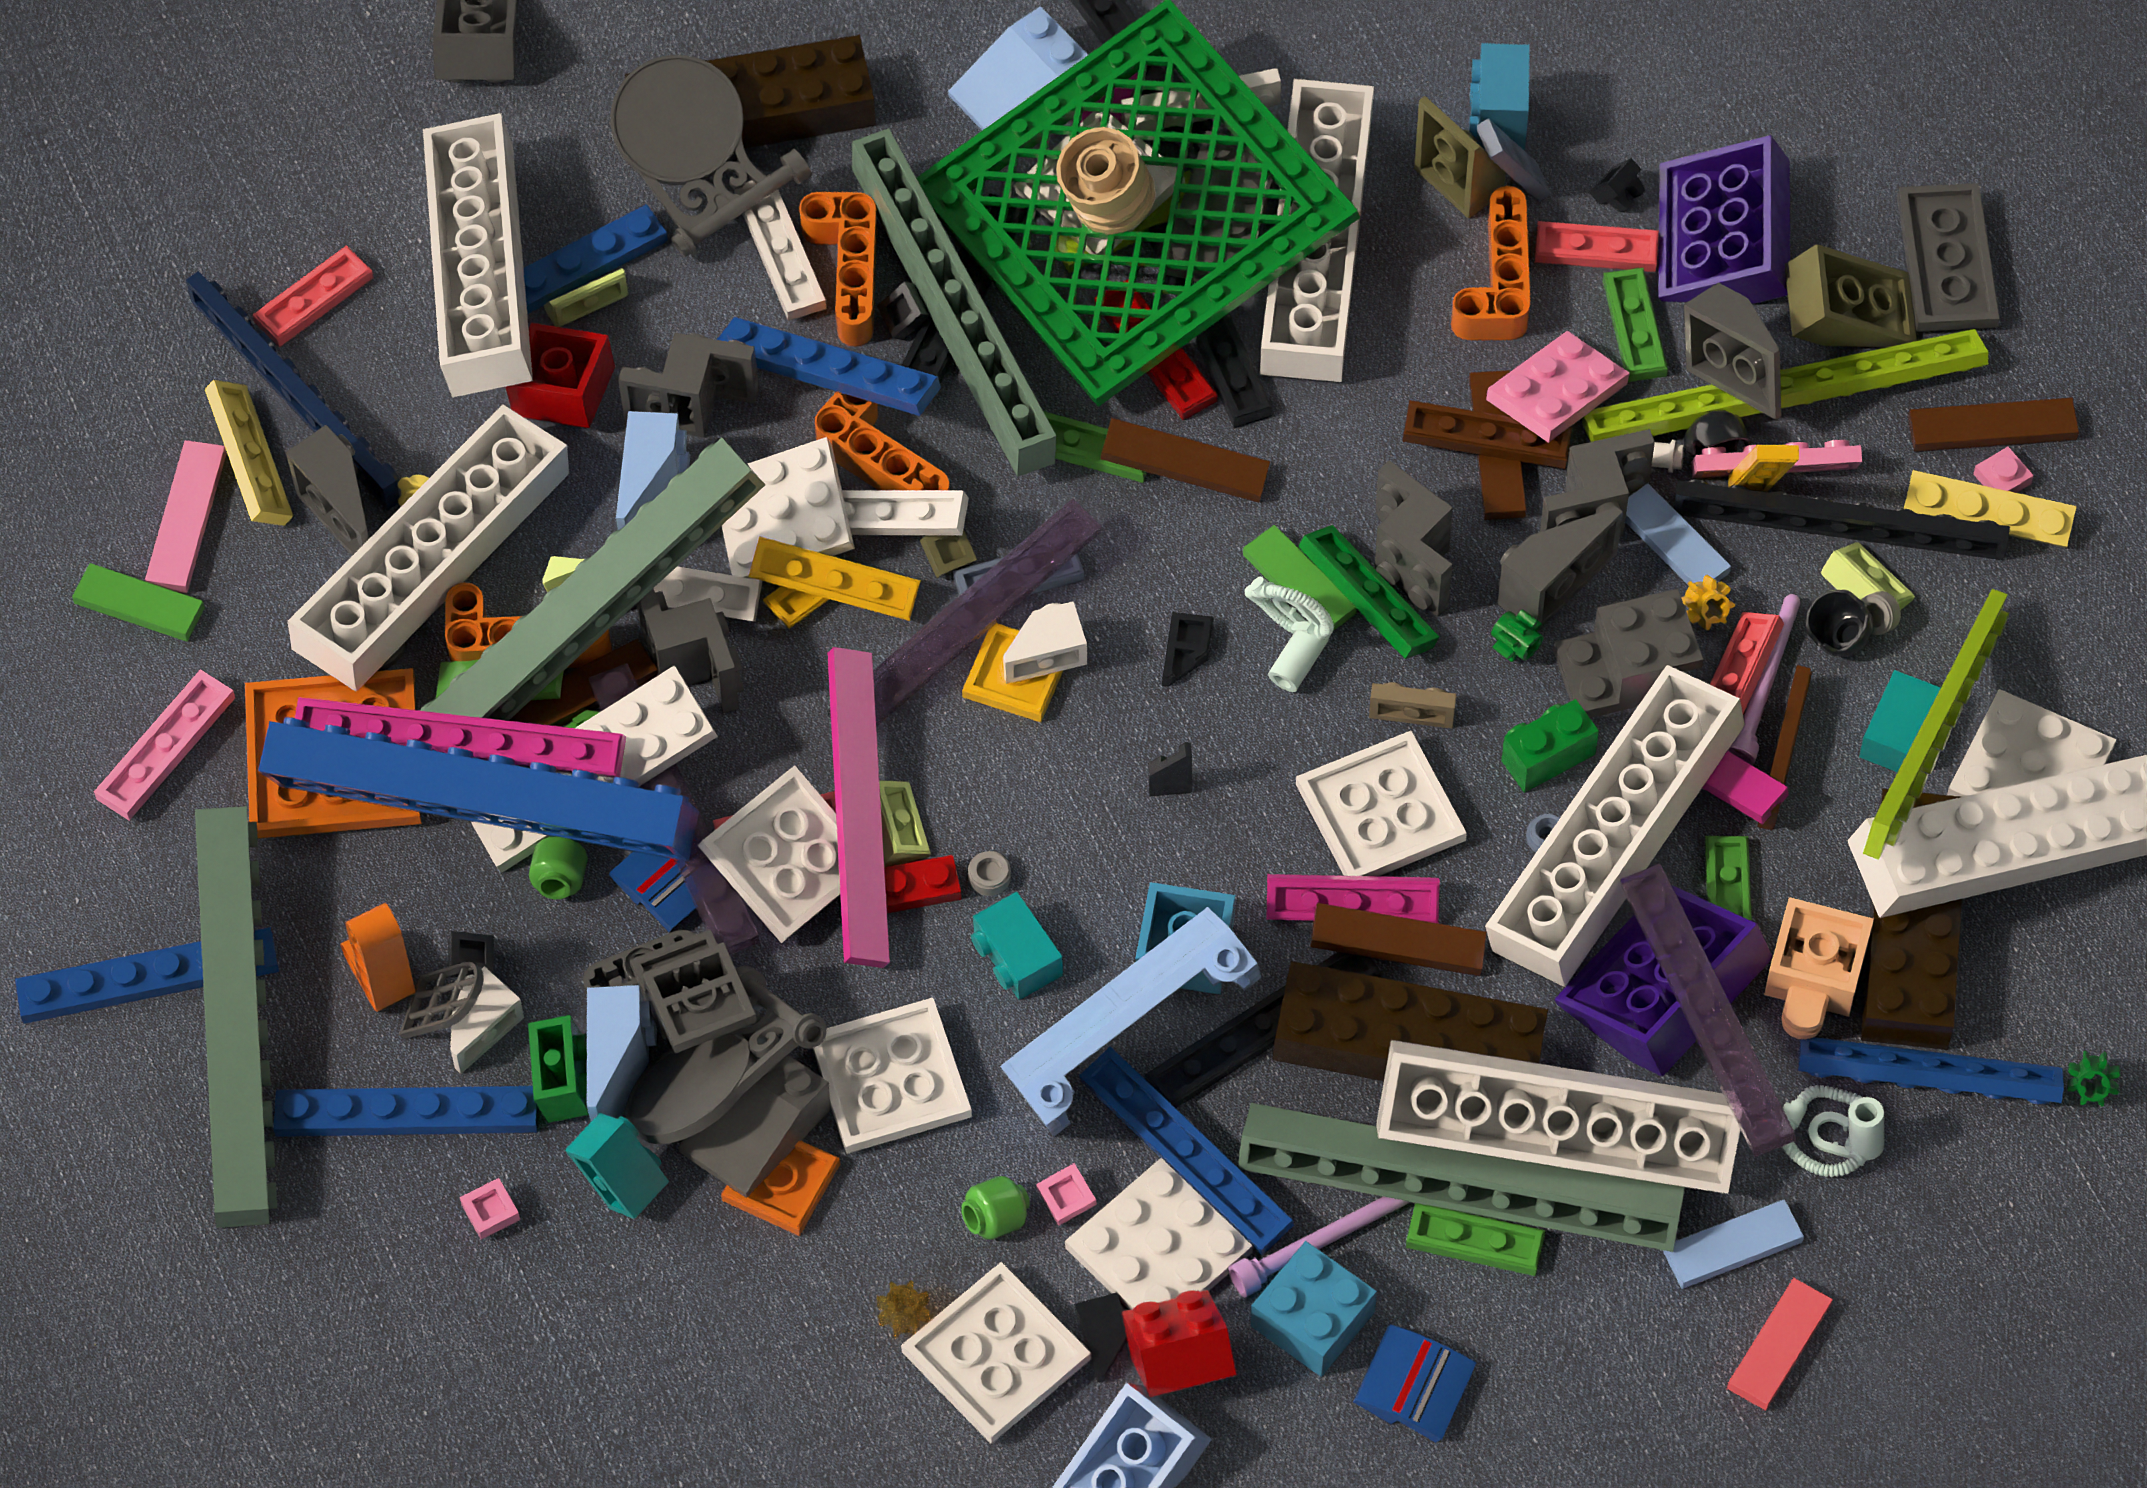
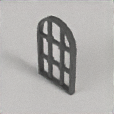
[399,962,484,1039]

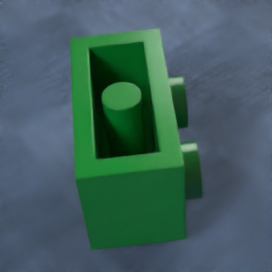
[1501,699,1599,793]
[528,1015,589,1123]

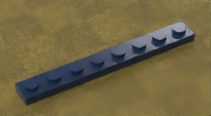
[186,271,400,511]

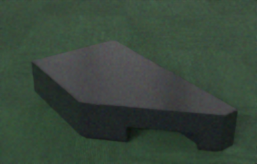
[1162,612,1214,687]

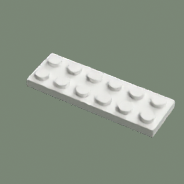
[471,665,718,872]

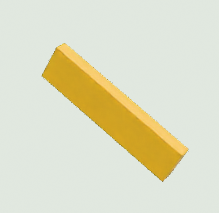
[1728,445,1799,491]
[748,536,920,621]

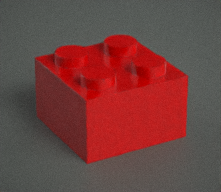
[505,323,615,428]
[1122,1290,1236,1397]

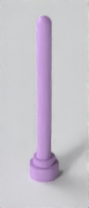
[1728,594,1800,766]
[1228,1197,1410,1298]

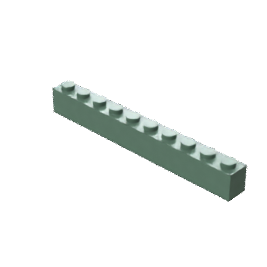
[852,128,1056,477]
[420,437,766,721]
[195,806,277,1228]
[1238,1103,1685,1252]

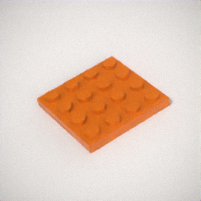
[245,668,422,838]

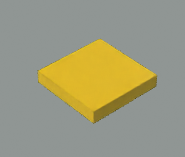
[962,622,1063,722]

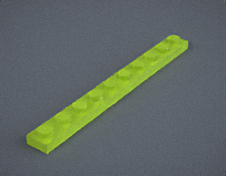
[1582,329,1988,442]
[1862,589,2009,860]

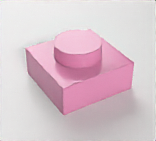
[1973,447,2034,493]
[1036,1163,1097,1226]
[460,1178,520,1240]

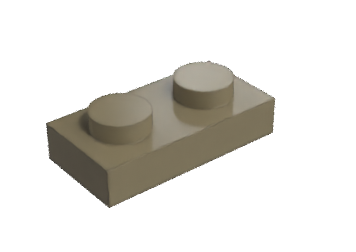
[1369,682,1456,729]

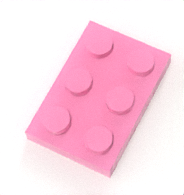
[1486,331,1629,443]

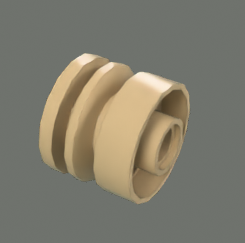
[1056,127,1155,234]

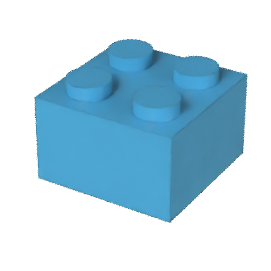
[1469,43,1529,152]
[1135,882,1235,995]
[1251,1241,1377,1377]

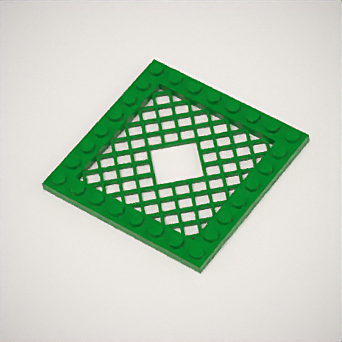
[916,0,1360,407]

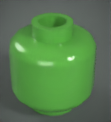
[529,836,588,900]
[961,1176,1030,1240]

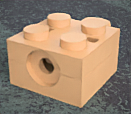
[1764,897,1874,1039]

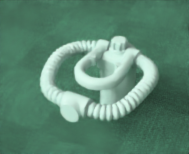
[1244,577,1334,692]
[1780,1085,1884,1177]

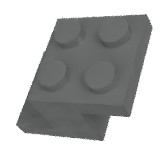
[618,332,759,438]
[1540,429,1655,537]
[1374,460,1453,617]
[636,588,744,714]
[1553,589,1704,718]
[630,929,757,1053]

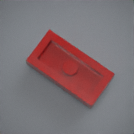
[884,855,962,913]

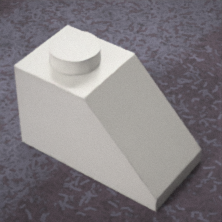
[1003,601,1087,684]
[451,966,524,1074]

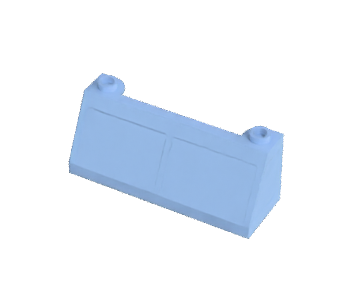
[1000,907,1261,1137]

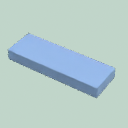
[1625,483,1731,585]
[1663,1199,1804,1289]

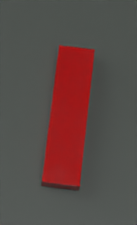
[1094,279,1217,420]

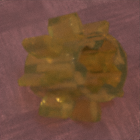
[876,1280,931,1338]

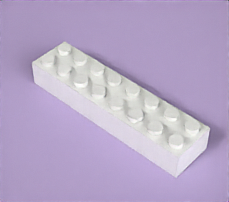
[1260,79,1374,382]
[423,113,533,397]
[288,404,569,692]
[1485,665,1745,987]
[1848,755,2147,918]
[1376,1040,1744,1194]

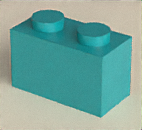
[1859,670,1941,772]
[971,891,1063,1000]
[565,1113,669,1219]

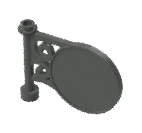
[610,55,812,258]
[626,965,827,1144]

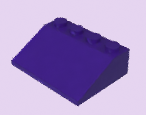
[1658,135,1790,304]
[1554,882,1773,1077]

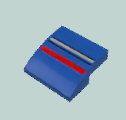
[608,837,727,933]
[1353,1324,1476,1443]

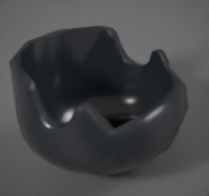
[1684,410,1751,457]
[1805,589,1874,658]

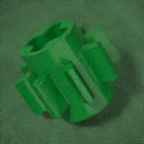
[1491,609,1543,662]
[2067,1050,2120,1107]

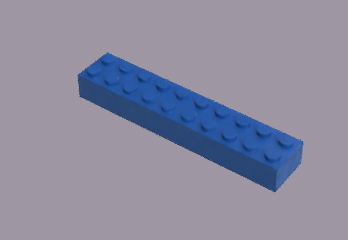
[258,717,699,861]

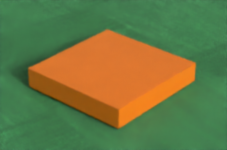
[721,1140,840,1236]

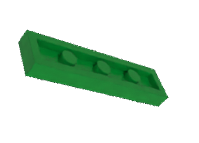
[1298,525,1439,659]

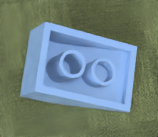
[948,6,1088,130]
[616,411,690,530]
[587,985,657,1121]
[1052,1383,1212,1488]

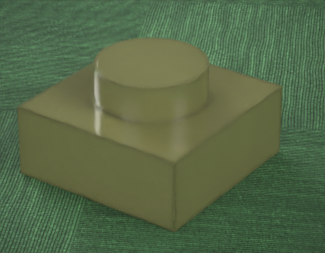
[920,529,977,578]

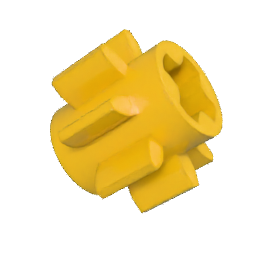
[1681,575,1735,630]

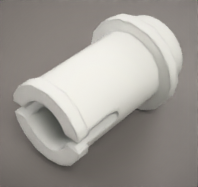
[1651,440,1684,473]

